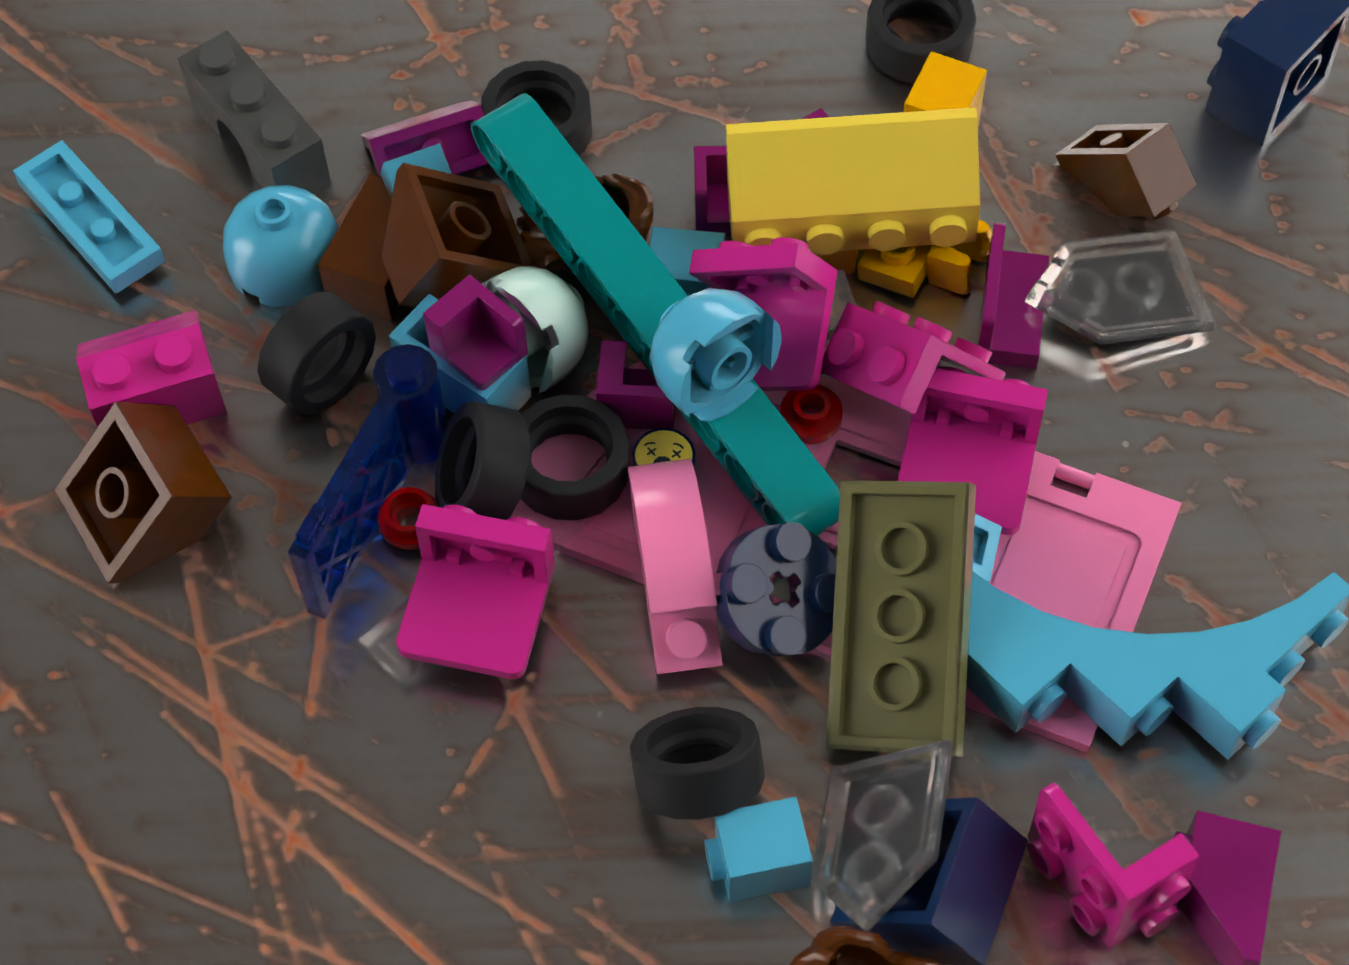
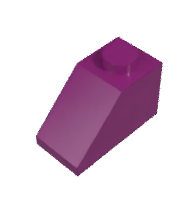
[1173,810,1281,965]

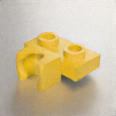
[857,220,992,298]

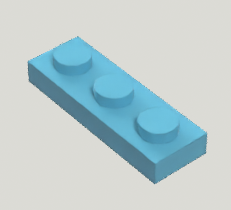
[13,140,166,294]

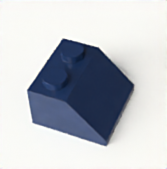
[1205,0,1349,147]
[830,797,1028,965]

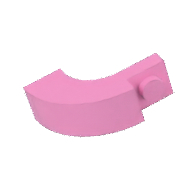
[627,458,723,674]

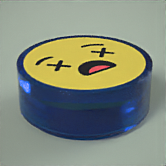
[632,428,696,470]

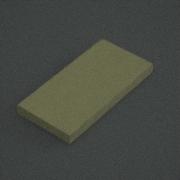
[826,480,976,757]

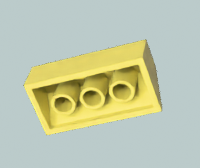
[726,107,980,255]

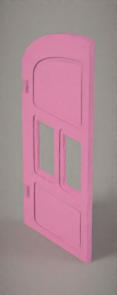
[510,361,1181,753]

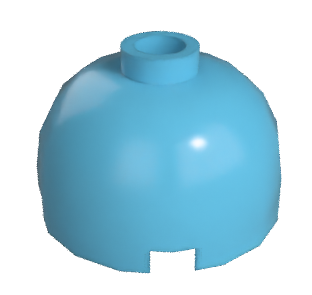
[223,185,339,307]
[650,288,782,421]

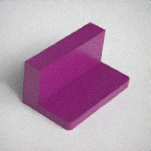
[361,100,489,180]
[977,222,1049,369]

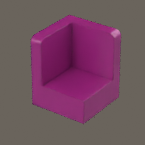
[694,145,731,237]
[423,274,528,390]
[596,340,676,430]

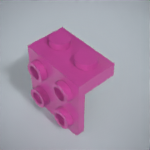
[689,237,838,391]
[821,301,1006,414]
[897,366,1048,535]
[396,504,555,679]
[1027,783,1200,950]

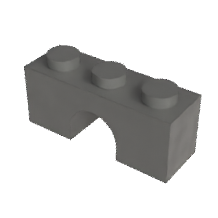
[178,31,332,194]

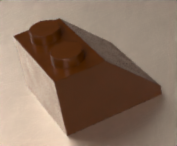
[382,163,532,308]
[54,402,232,584]

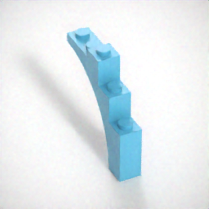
[966,570,1349,760]

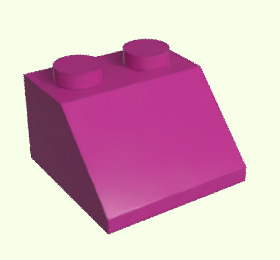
[76,310,227,427]

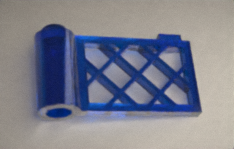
[288,344,448,619]

